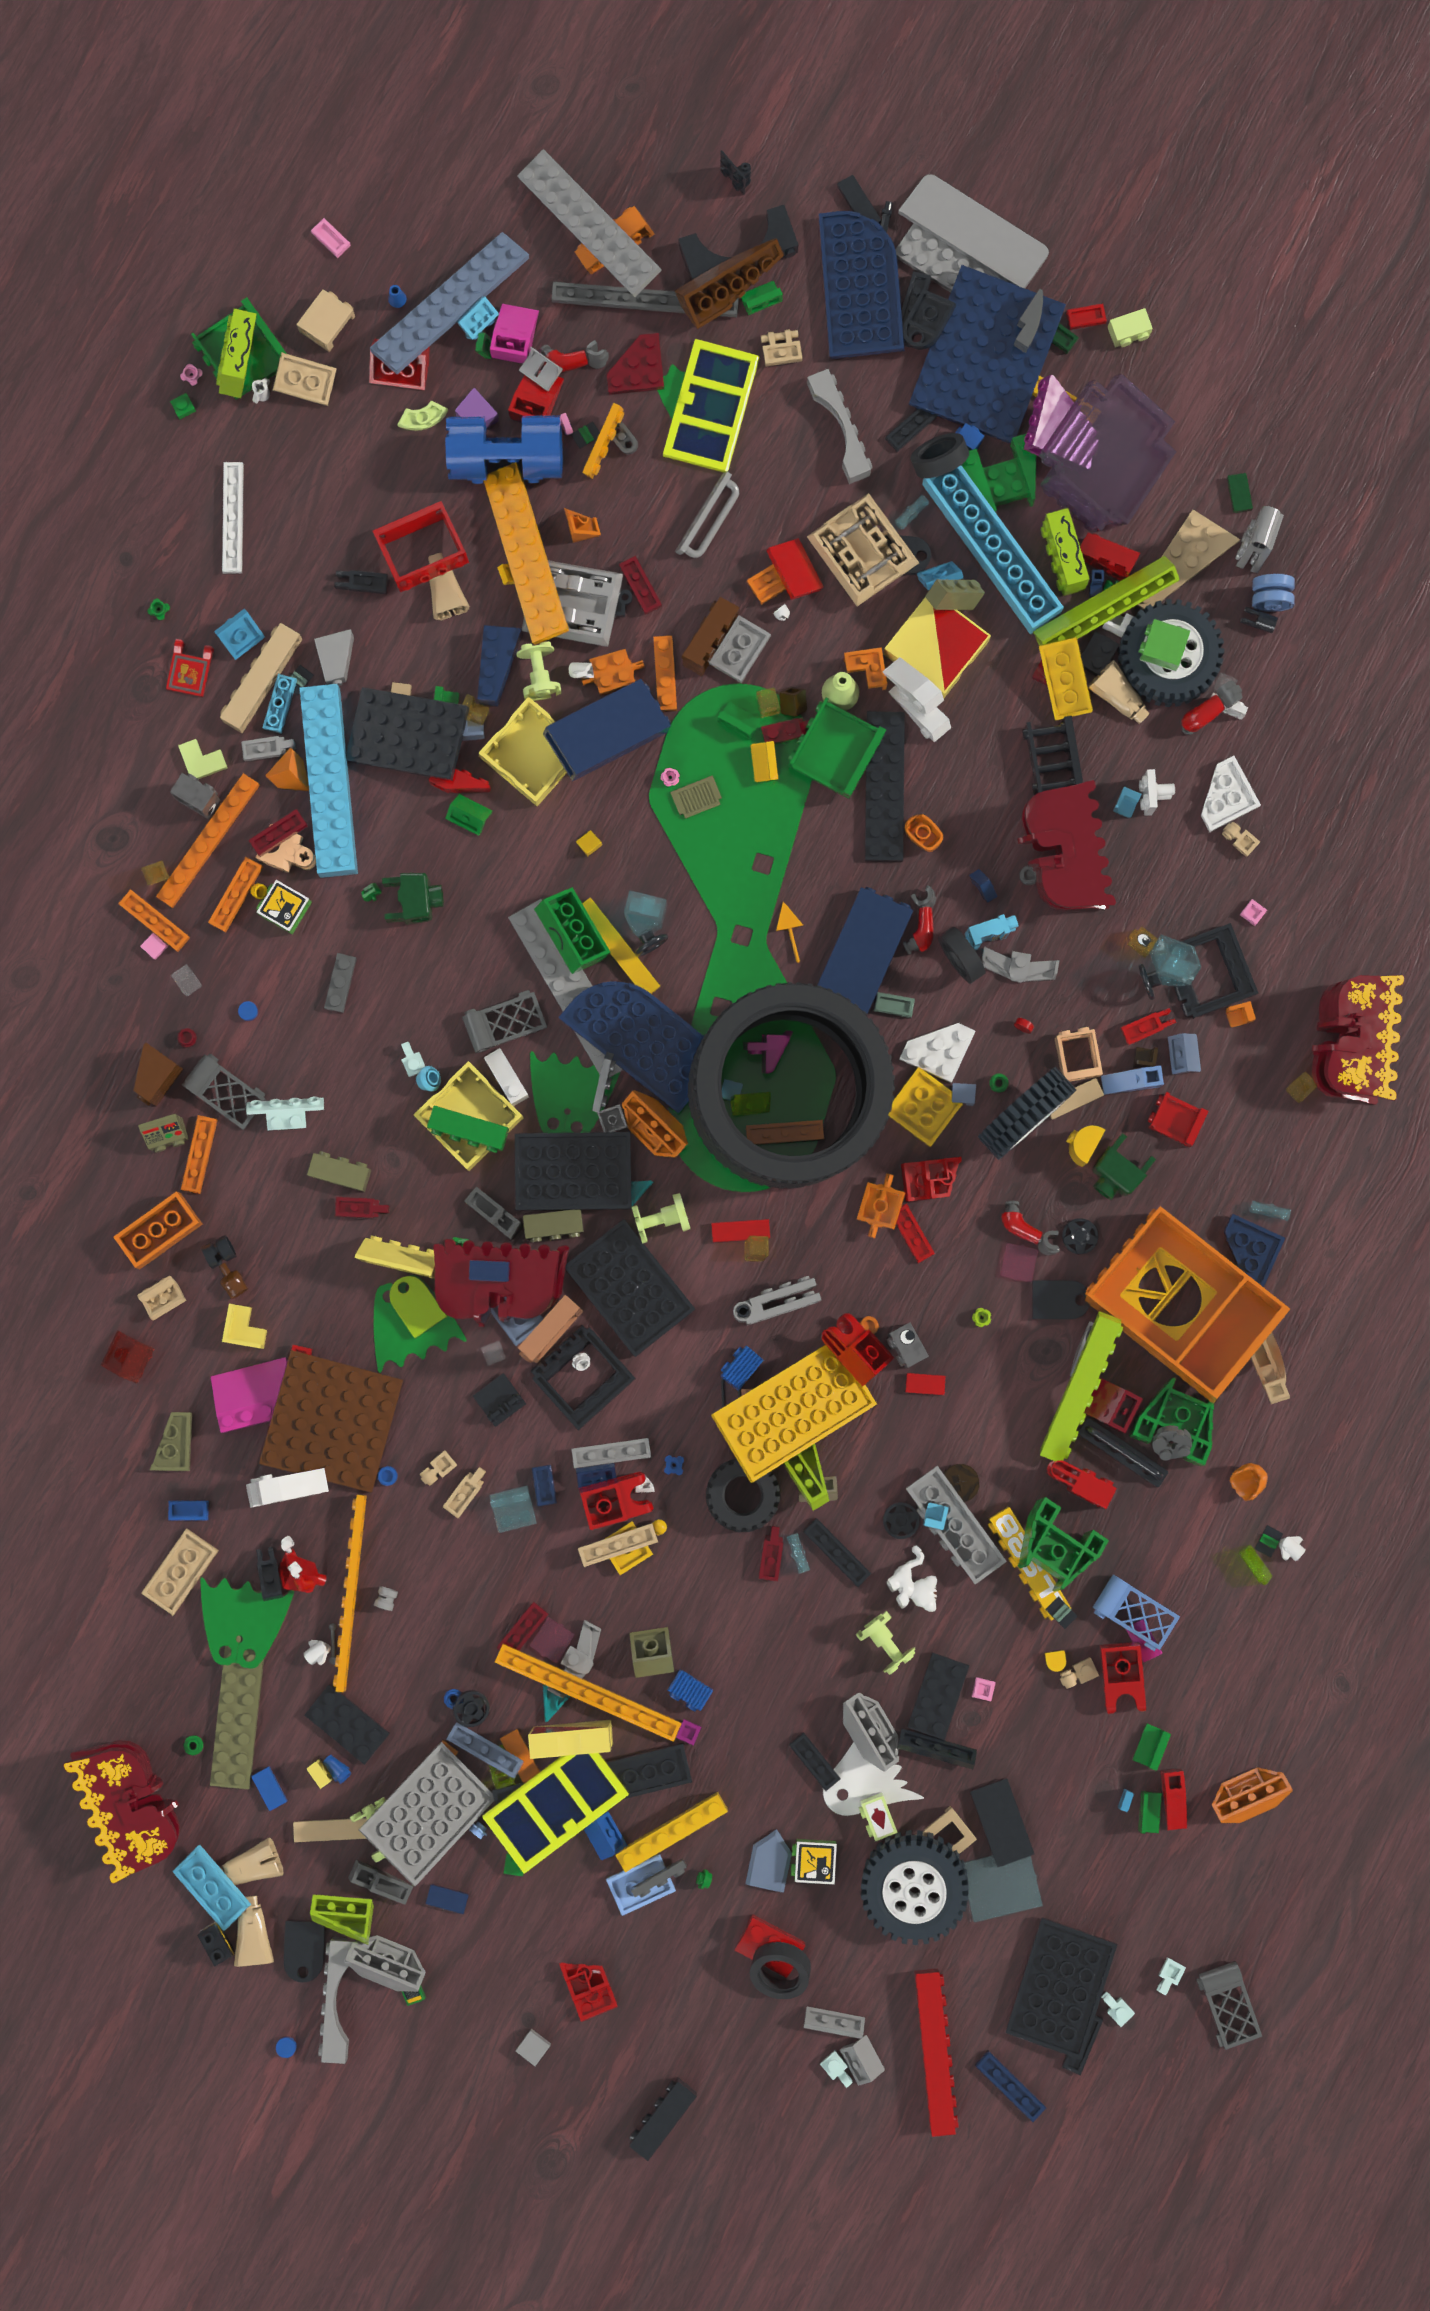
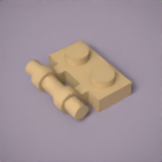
[761,329,802,367]

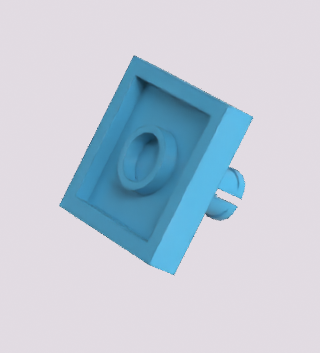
[917,561,963,590]
[214,609,265,660]

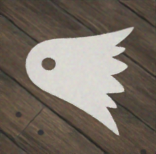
[823,1742,924,1816]

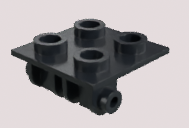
[720,150,751,195]
[473,1373,526,1427]

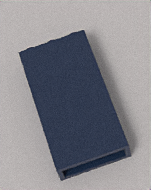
[543,679,671,782]
[818,887,913,1016]

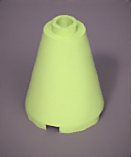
[822,672,859,711]

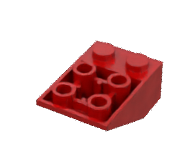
[508,370,564,422]

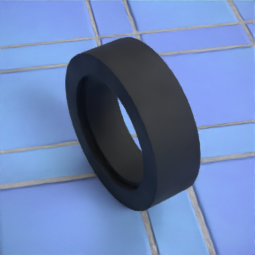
[910,433,969,478]
[938,927,986,984]
[750,1942,811,1999]

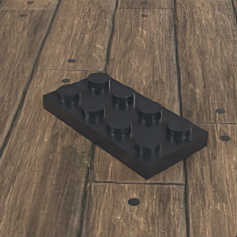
[907,1652,969,1740]
[304,1684,390,1765]

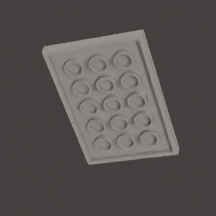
[358,1742,494,1886]

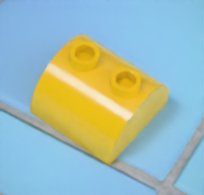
[1066,1126,1105,1167]

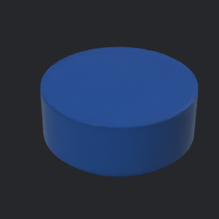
[238,1001,258,1021]
[378,1466,398,1486]
[276,2036,297,2058]

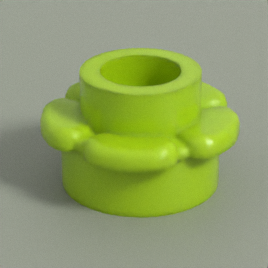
[972,1308,991,1327]

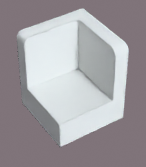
[1102,613,1133,638]

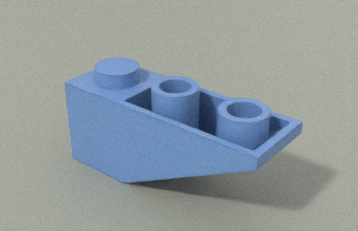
[1101,1066,1164,1095]

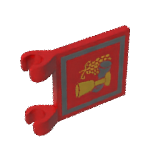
[166,639,214,697]

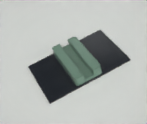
[290,665,314,695]
[1045,1596,1078,1629]

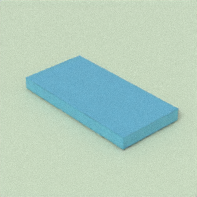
[172,1845,251,1931]

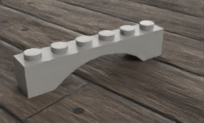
[807,369,872,484]
[318,1937,356,2064]

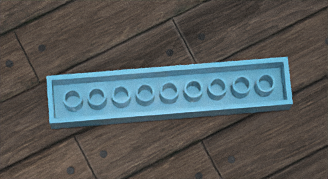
[922,465,1064,634]
[300,684,358,878]

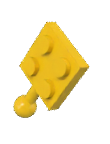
[603,1519,667,1575]

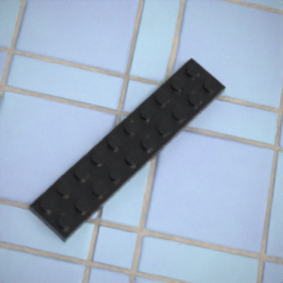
[492,1743,692,1829]

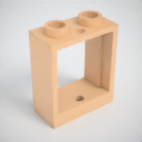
[1055,1027,1103,1082]

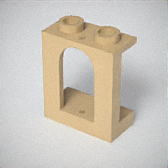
[915,1806,977,1854]

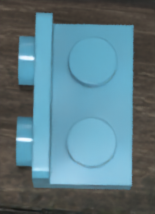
[457,296,499,340]

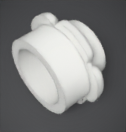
[572,1353,590,1371]

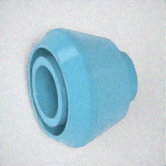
[416,1066,441,1092]

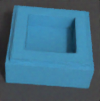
[1118,1789,1134,1812]

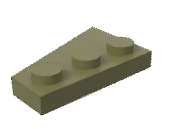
[150,1412,192,1471]

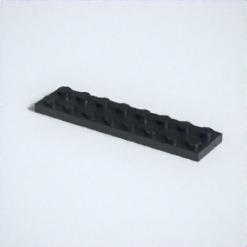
[865,711,905,862]

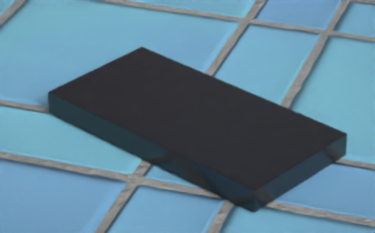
[970,1778,1034,1867]

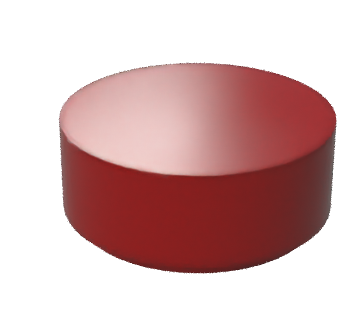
[1014,1018,1034,1034]

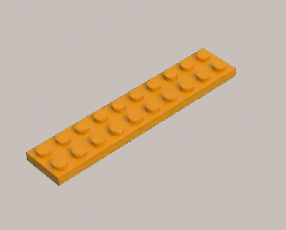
[483,462,569,645]

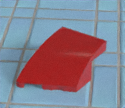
[901,1157,962,1202]
[559,1963,618,2022]

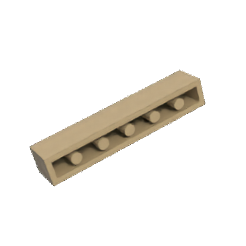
[220,623,302,733]

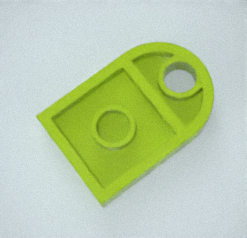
[390,1276,447,1338]

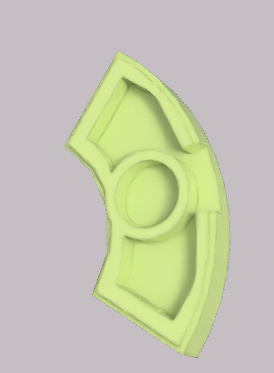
[397,401,448,431]

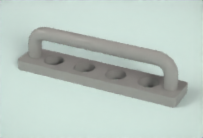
[675,471,739,558]

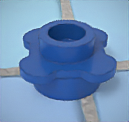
[664,1455,684,1475]

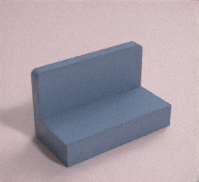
[1168,1033,1201,1074]

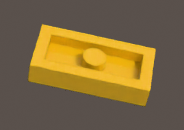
[751,741,778,782]

